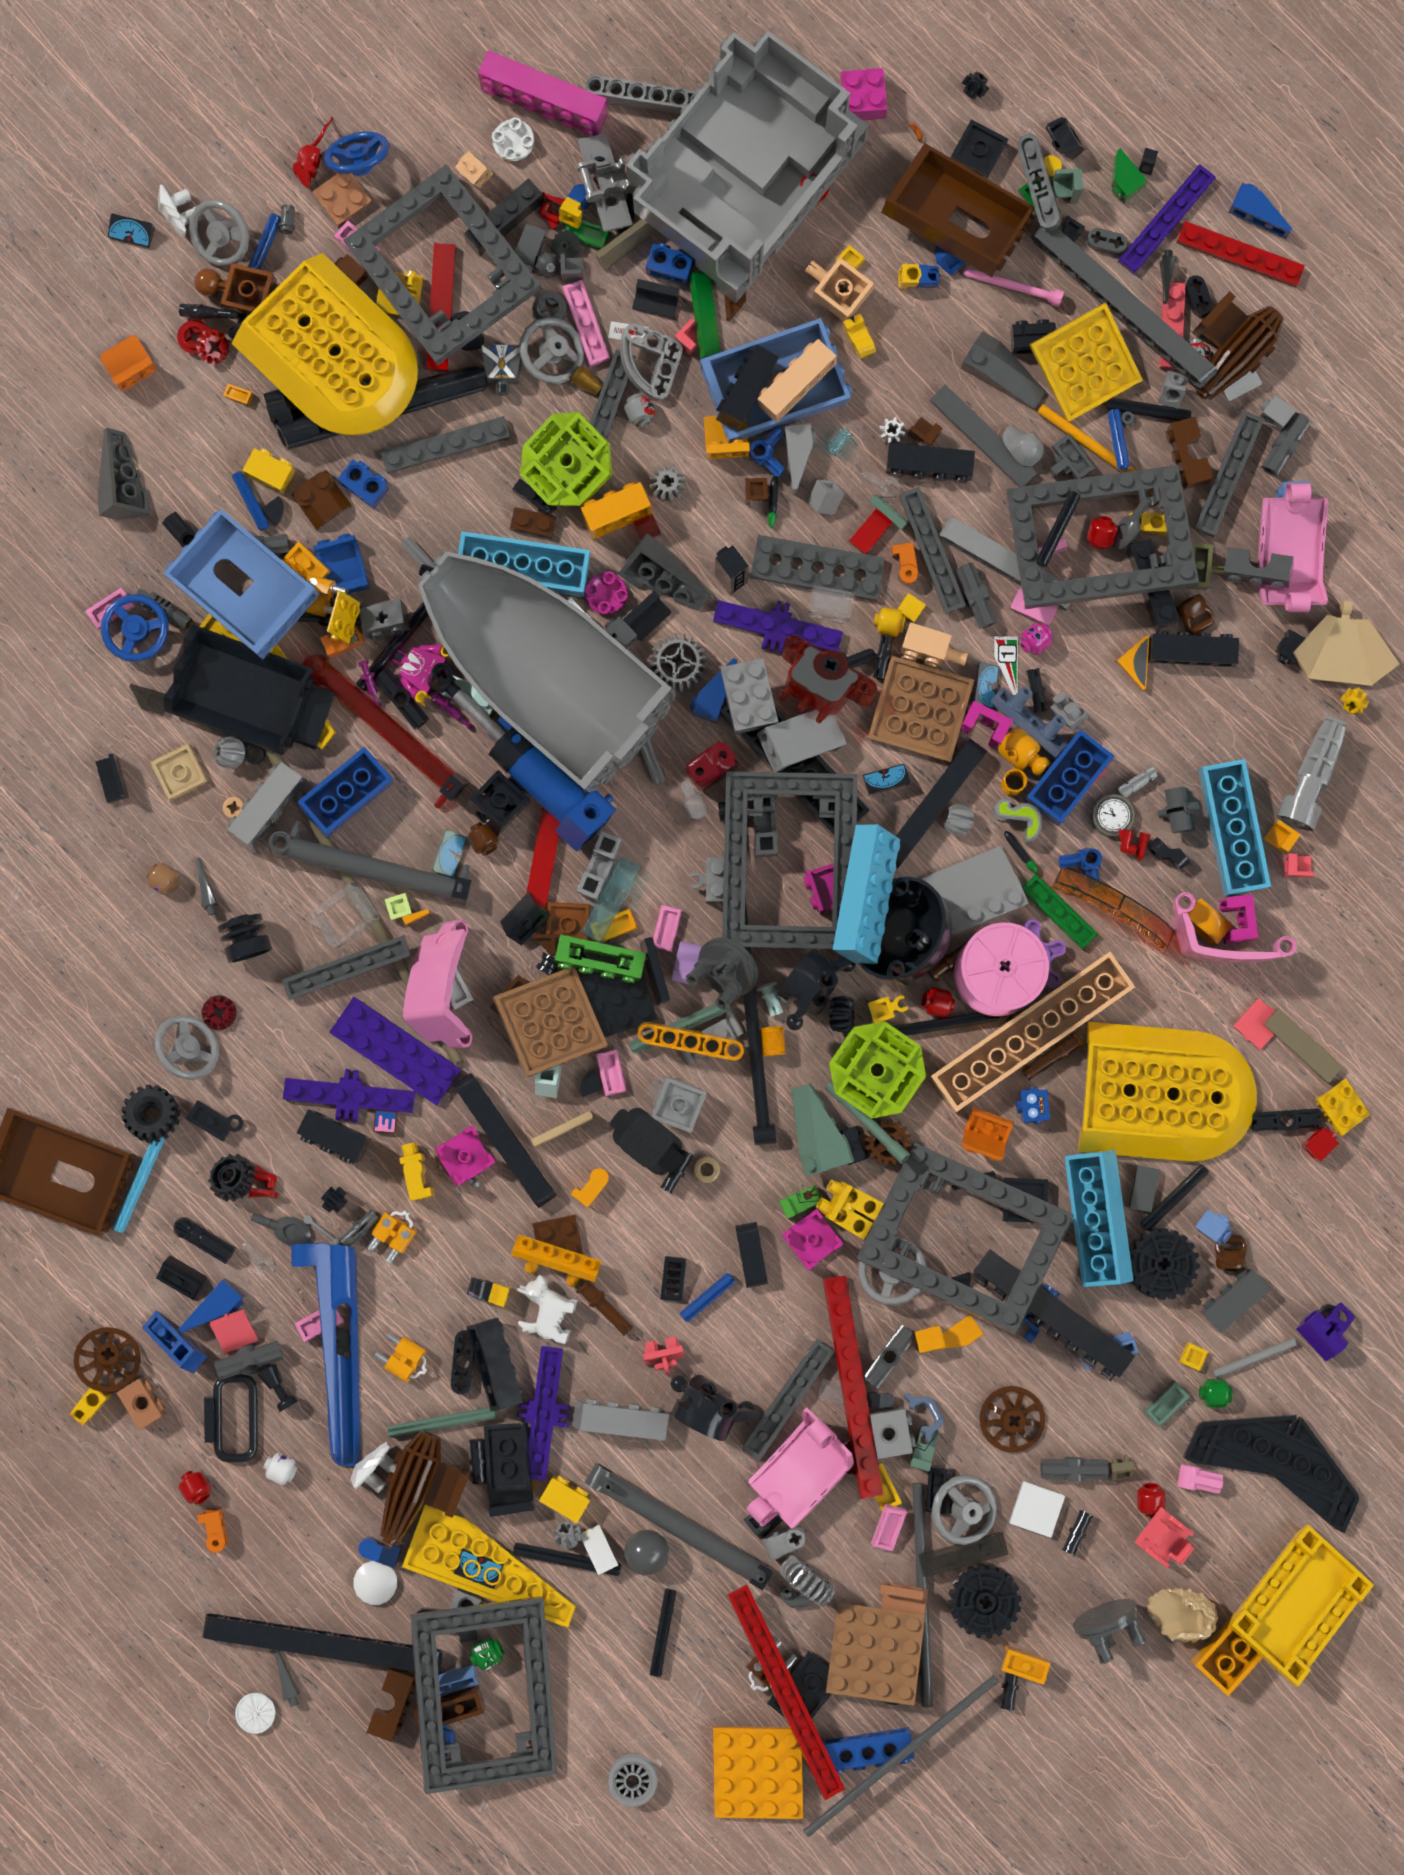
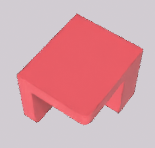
[675,318,699,356]
[1284,853,1314,878]

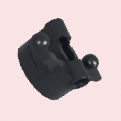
[776,949,856,1031]
[670,1375,759,1441]

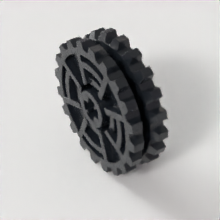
[1129,1228,1200,1300]
[948,1563,1022,1639]

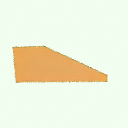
[936,1314,984,1350]

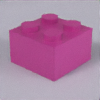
[840,68,887,120]

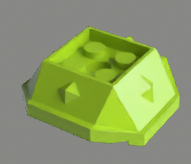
[520,412,612,507]
[829,1021,926,1119]

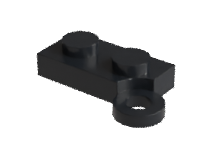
[186,1100,244,1142]

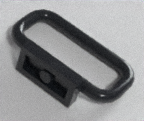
[204,1374,258,1463]

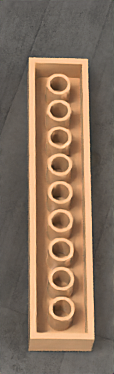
[929,952,1135,1112]

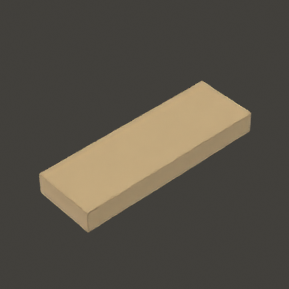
[531,1111,594,1147]

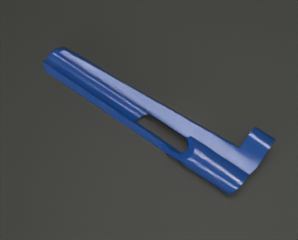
[291,1243,361,1466]

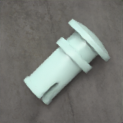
[757,982,783,1017]

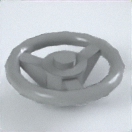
[189,199,249,267]
[519,317,584,385]
[155,1015,219,1080]
[858,1237,927,1306]
[932,1475,997,1546]

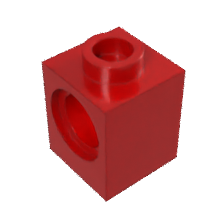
[1301,1128,1339,1162]

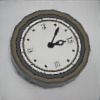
[1091,794,1135,837]

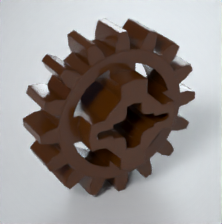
[864,1118,912,1166]

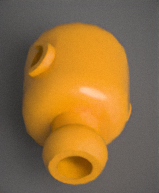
[998,728,1050,776]

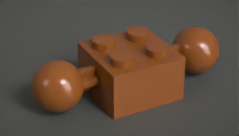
[194,263,277,316]

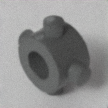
[1121,411,1137,428]

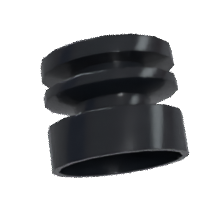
[217,913,272,963]

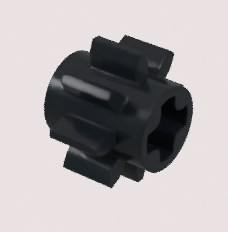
[962,71,989,99]
[321,1186,348,1213]

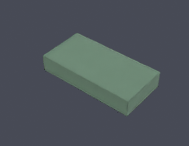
[869,495,909,529]
[1143,1381,1190,1428]

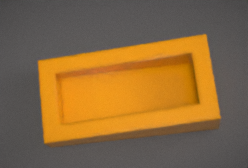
[223,383,254,406]
[402,909,431,926]

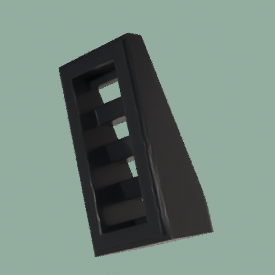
[660,1256,687,1302]

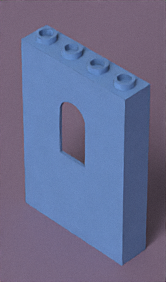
[699,318,852,444]
[163,509,320,660]

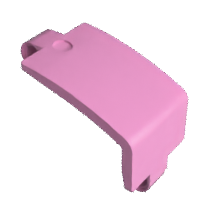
[1257,483,1328,612]
[1172,893,1297,964]
[403,919,473,1049]
[746,1407,854,1529]

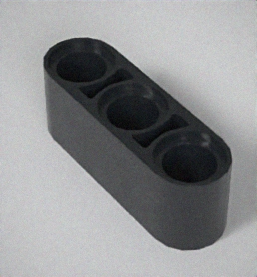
[735,1222,768,1288]

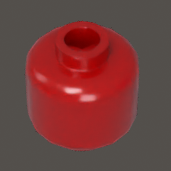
[1087,516,1118,550]
[921,987,955,1018]
[178,1471,211,1505]
[1137,1483,1166,1518]

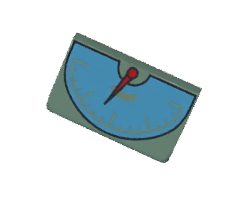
[432,829,467,878]

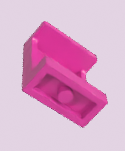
[803,864,833,914]

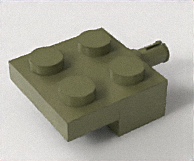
[1165,542,1225,591]

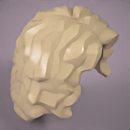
[1147,1587,1218,1643]

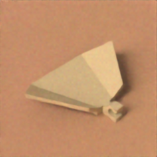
[1293,601,1400,686]

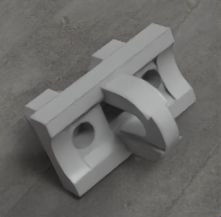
[1050,692,1090,730]

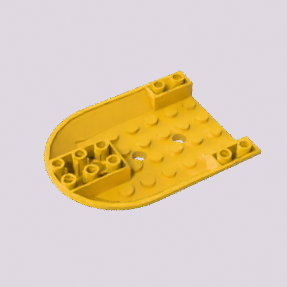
[232,253,418,436]
[1078,1022,1257,1161]

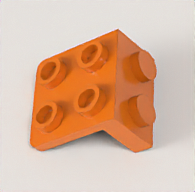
[100,335,158,393]
[961,1107,1014,1161]

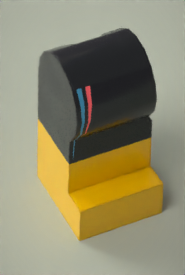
[466,1277,511,1307]

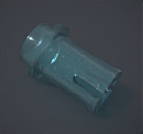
[826,428,853,456]

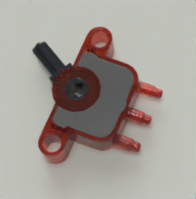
[779,635,877,723]

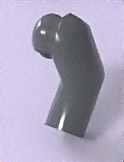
[780,1587,811,1608]

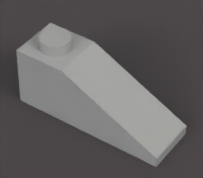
[784,423,816,494]

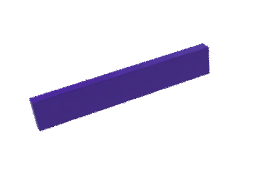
[1118,164,1216,275]

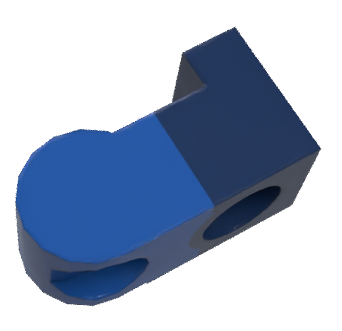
[358,1536,403,1568]

